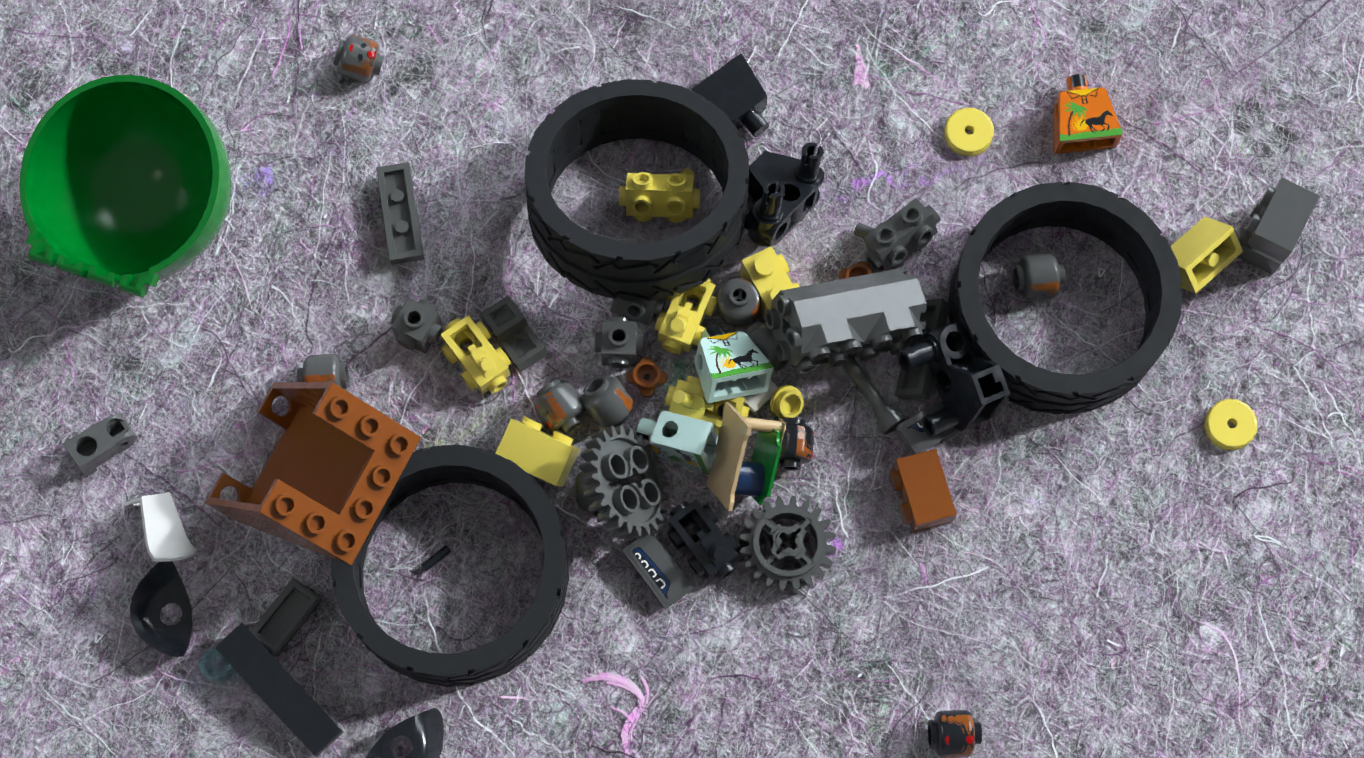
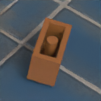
[889,449,957,533]

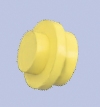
[770,385,804,419]

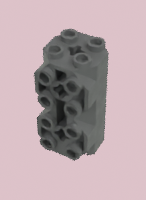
[765,268,927,373]

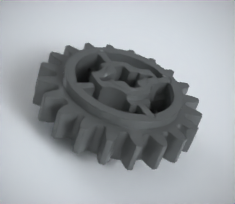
[739,496,836,594]

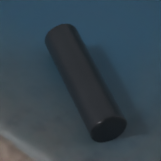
[421,545,451,572]

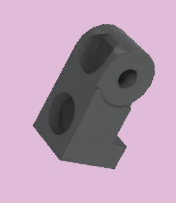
[63,414,137,478]

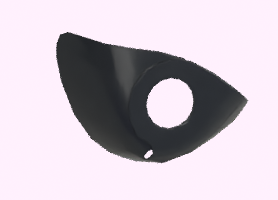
[130,561,192,657]
[366,708,444,758]

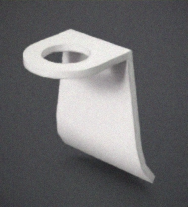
[123,492,197,562]

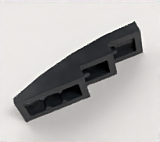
[215,623,343,757]

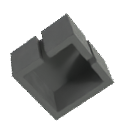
[1237,177,1319,275]

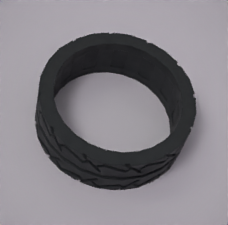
[525,79,749,301]
[948,182,1183,414]
[331,444,569,687]

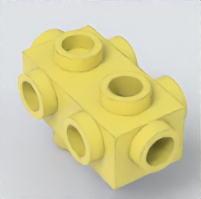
[619,168,701,223]
[654,279,717,355]
[440,315,511,395]
[665,376,750,435]

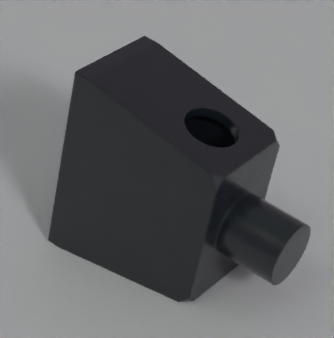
[692,53,769,137]

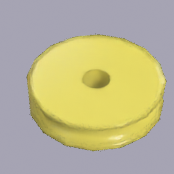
[944,108,994,156]
[1204,399,1258,451]

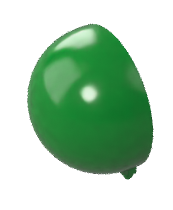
[19,75,232,298]

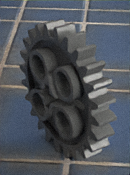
[579,426,669,540]

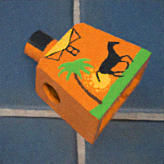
[1053,74,1123,154]

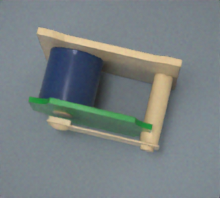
[706,402,786,511]

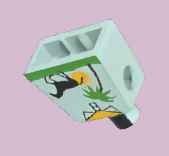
[695,325,774,403]
[636,411,718,475]

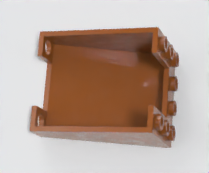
[205,382,421,565]

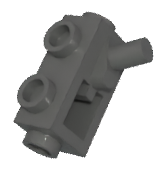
[854,198,941,271]

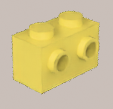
[1170,216,1243,294]
[740,246,800,319]
[495,416,580,487]

